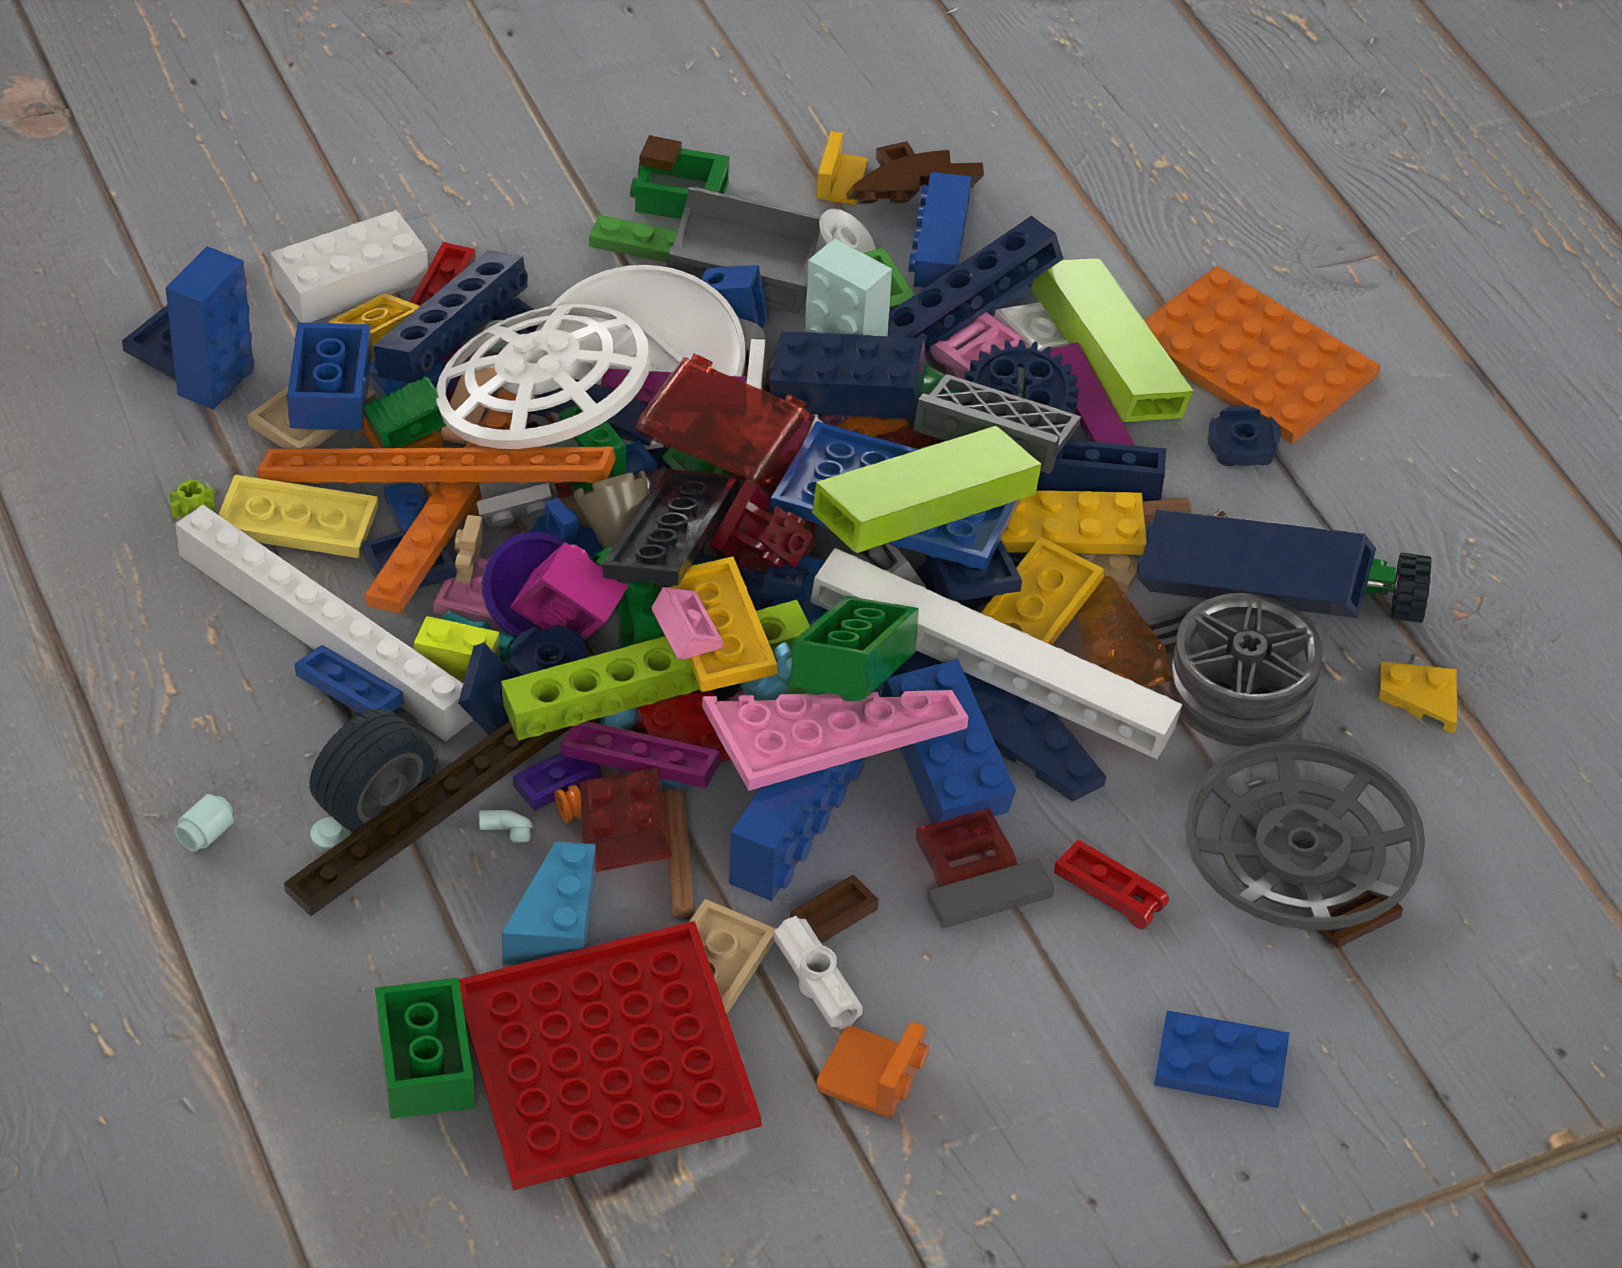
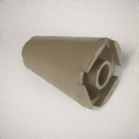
[573,471,648,550]

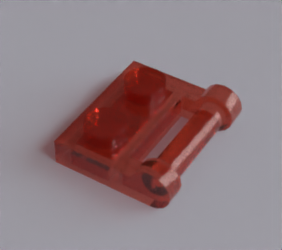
[916,808,1017,887]

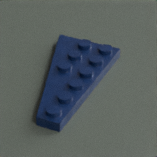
[888,650,1106,802]

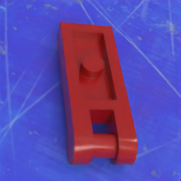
[1054,839,1169,929]

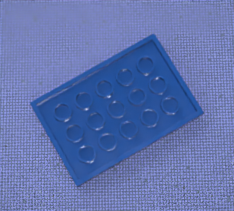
[770,421,1020,570]

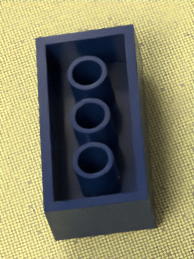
[769,331,926,420]

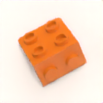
[816,1021,930,1119]

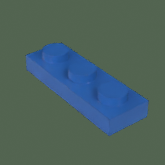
[294,645,404,714]

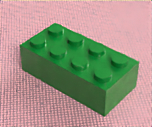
[790,596,919,702]

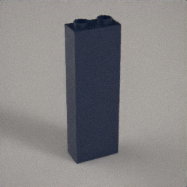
[1137,509,1376,618]

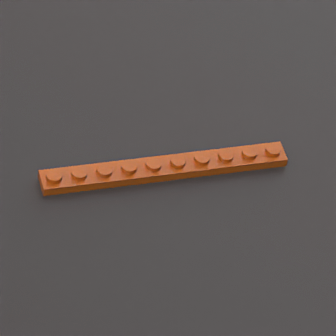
[364,388,532,614]
[257,447,616,484]

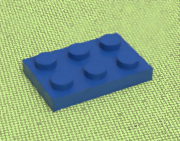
[1154,1010,1290,1108]

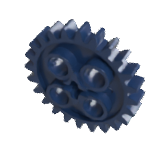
[964,339,1079,427]

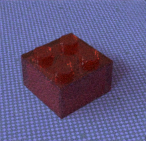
[580,767,672,872]

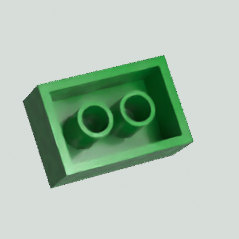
[375,978,475,1119]

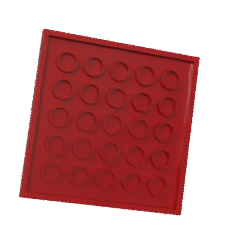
[459,921,762,1190]

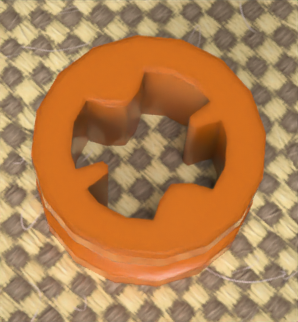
[554,785,586,824]

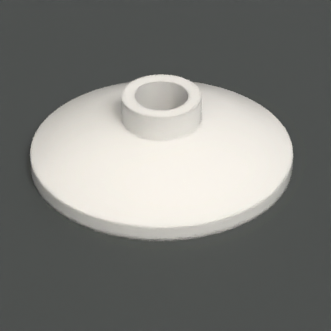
[819,209,876,253]

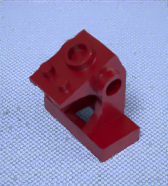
[709,480,813,569]

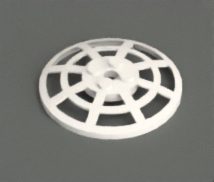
[436,304,651,449]

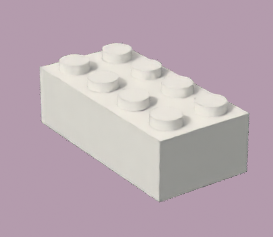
[270,210,428,323]

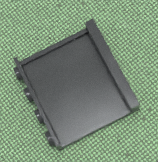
[666,186,820,314]

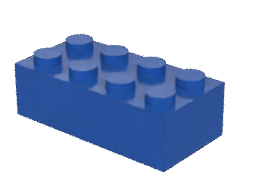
[165,246,255,410]
[881,659,1016,833]

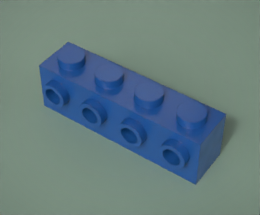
[908,172,971,288]

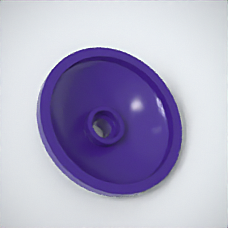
[482,532,570,638]

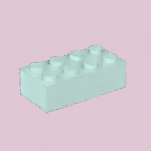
[805,238,892,336]

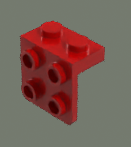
[634,690,731,762]

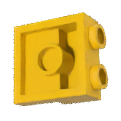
[327,292,420,362]

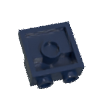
[925,540,1022,601]

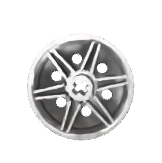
[1169,593,1323,747]

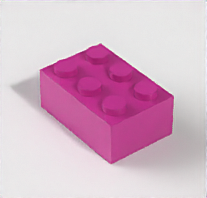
[510,542,628,640]

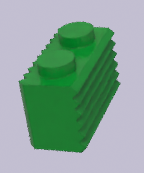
[363,376,447,448]

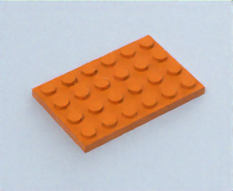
[1144,266,1381,444]

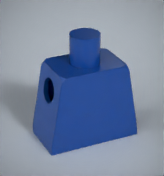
[701,265,768,330]

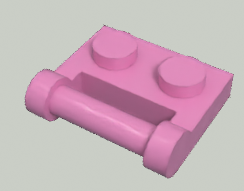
[930,312,1025,376]

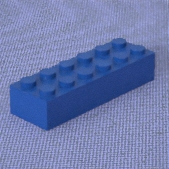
[729,689,880,901]

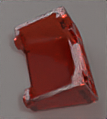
[634,353,815,494]

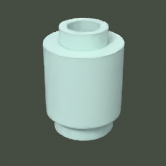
[174,794,234,852]

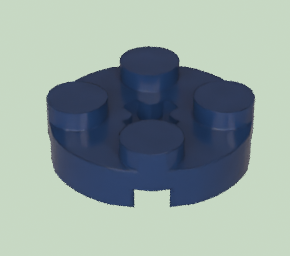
[1207,406,1281,466]
[511,625,588,677]

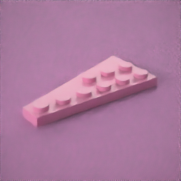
[702,690,969,791]

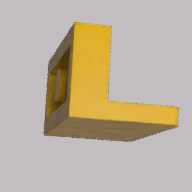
[817,131,868,205]

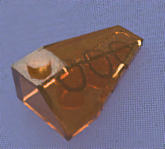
[1078,575,1172,687]

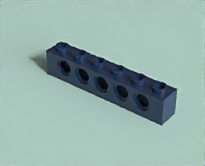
[887,216,1064,353]
[373,250,528,383]

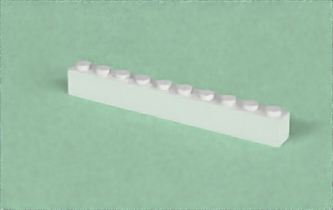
[175,505,473,742]
[810,548,1182,759]

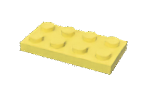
[218,475,378,558]

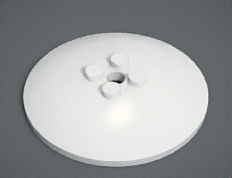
[536,265,746,450]

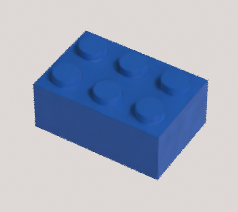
[287,322,372,430]

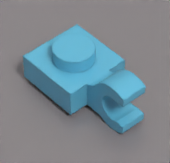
[741,642,792,701]

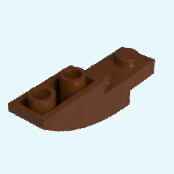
[846,150,984,204]

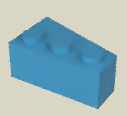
[501,841,596,965]

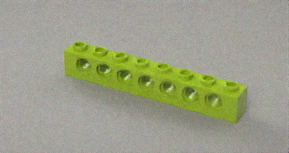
[501,600,810,740]

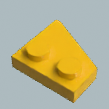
[1378,661,1457,733]

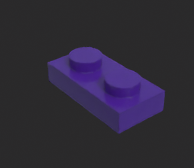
[513,752,601,811]

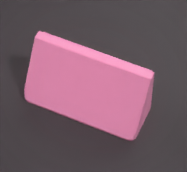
[652,587,724,660]

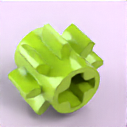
[169,480,215,519]

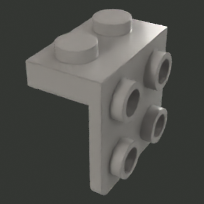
[477,445,558,527]

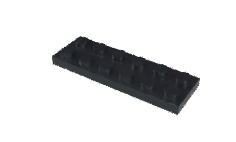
[602,469,739,587]

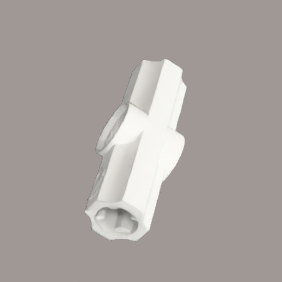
[773,916,863,1030]

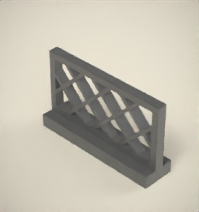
[913,374,1081,474]

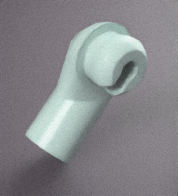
[479,810,533,843]

